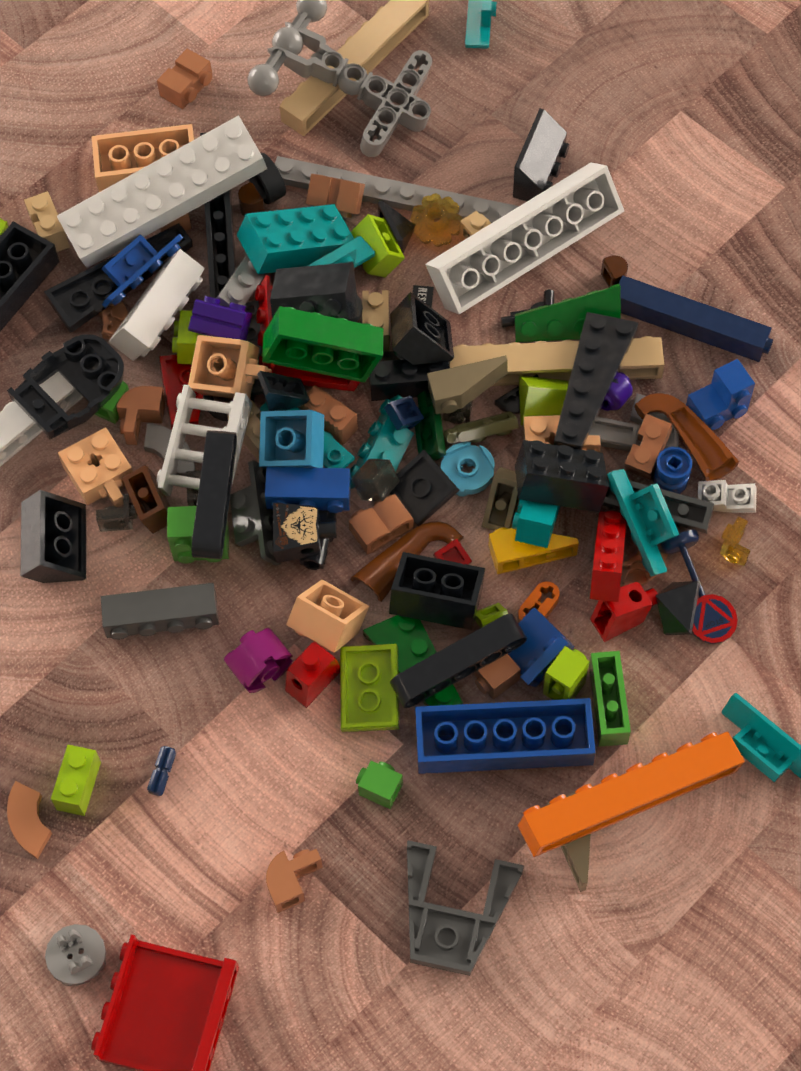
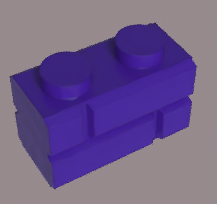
[188,296,252,341]

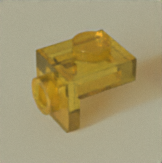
[720,516,751,566]

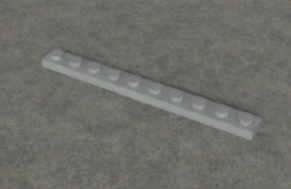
[275,156,519,223]

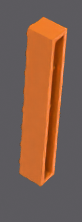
[518,731,745,857]

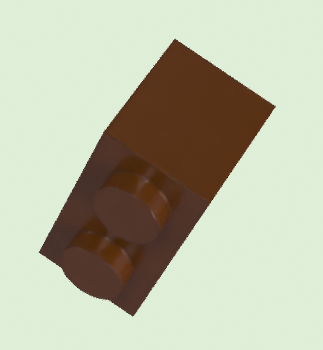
[122,465,170,534]

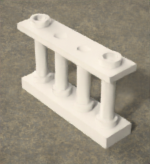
[156,384,252,496]

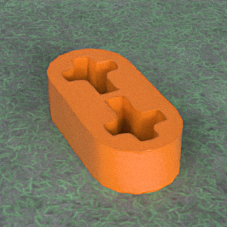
[518,581,560,623]

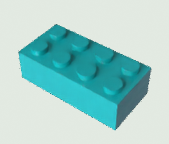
[237,204,354,274]

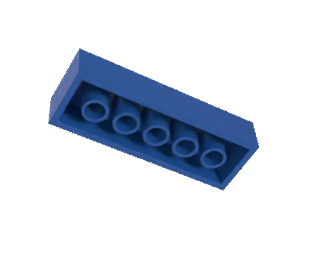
[415,698,596,774]

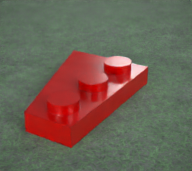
[159,355,203,430]

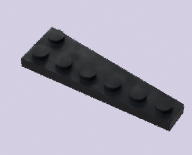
[44,223,193,333]
[554,312,639,450]

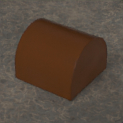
[238,182,265,217]
[601,255,628,288]

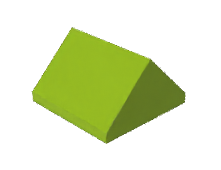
[519,376,569,425]

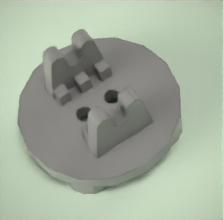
[45,924,107,986]

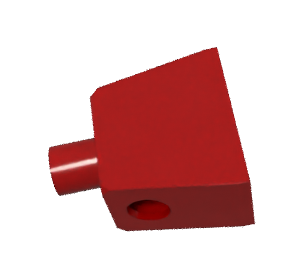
[590,582,658,642]
[285,641,340,708]

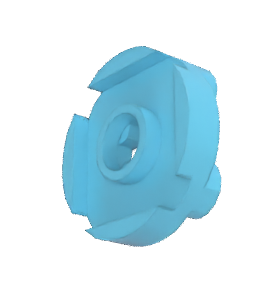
[441,442,495,497]

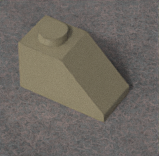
[482,467,520,530]

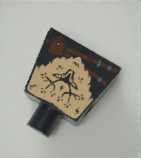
[273,503,337,563]

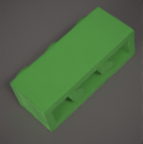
[589,651,631,747]

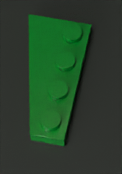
[514,284,621,342]
[363,615,463,706]

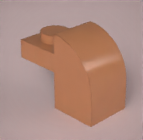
[116,386,166,445]
[266,849,323,913]

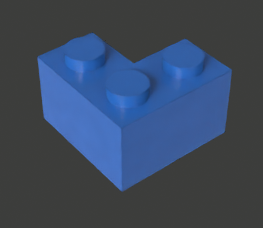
[686,359,755,430]

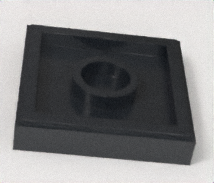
[384,450,459,526]

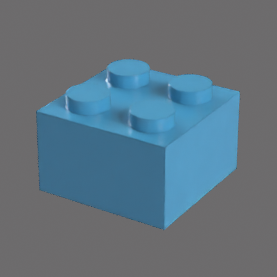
[259,410,324,469]

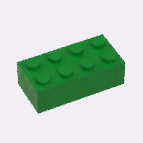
[262,306,384,383]

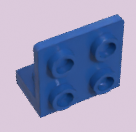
[508,608,575,688]

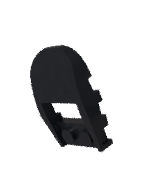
[7,334,124,439]

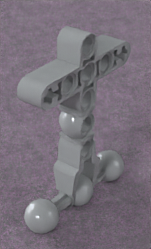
[247,0,432,157]

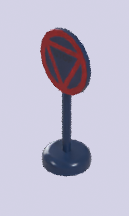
[661,530,738,644]

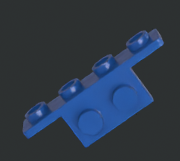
[102,234,183,308]

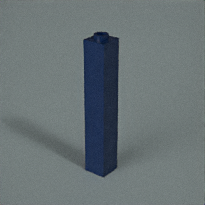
[619,275,774,362]

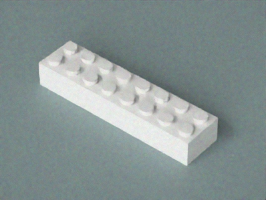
[57,115,267,269]
[425,162,624,314]

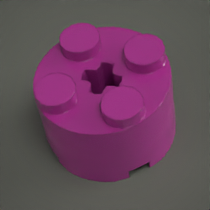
[224,628,293,693]

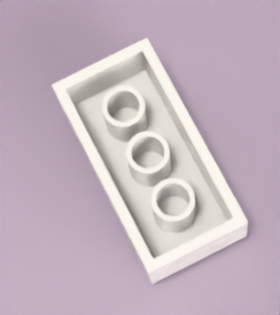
[108,249,205,361]

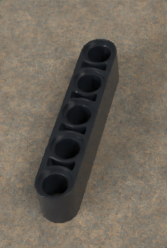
[191,430,237,559]
[390,614,527,708]

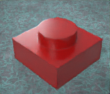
[433,539,472,565]

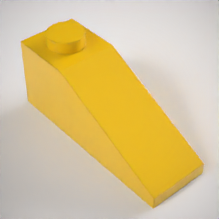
[488,527,579,575]

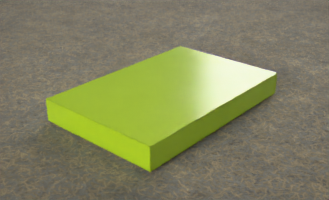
[340,644,399,732]

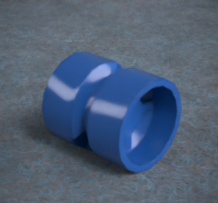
[653,447,692,494]

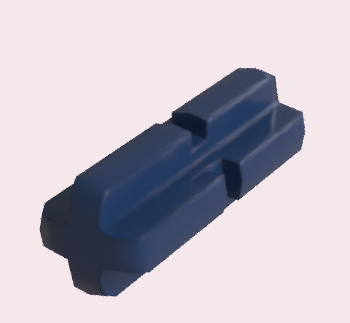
[147,746,176,796]

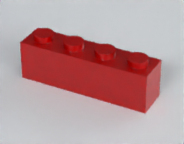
[590,511,626,602]

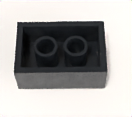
[515,440,609,513]
[389,552,485,630]

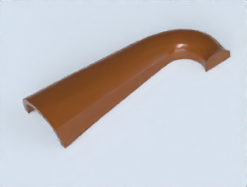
[634,393,739,481]
[350,521,464,602]

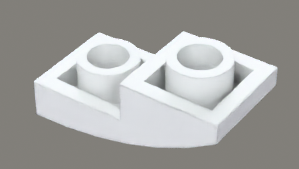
[698,480,757,513]

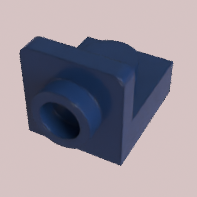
[384,396,424,430]

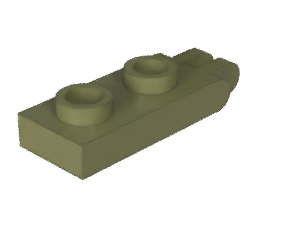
[443,411,519,444]

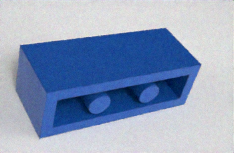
[265,467,351,513]

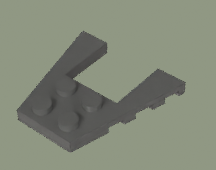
[407,840,524,976]

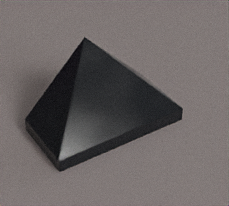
[378,201,416,253]
[257,371,310,411]
[656,581,700,635]

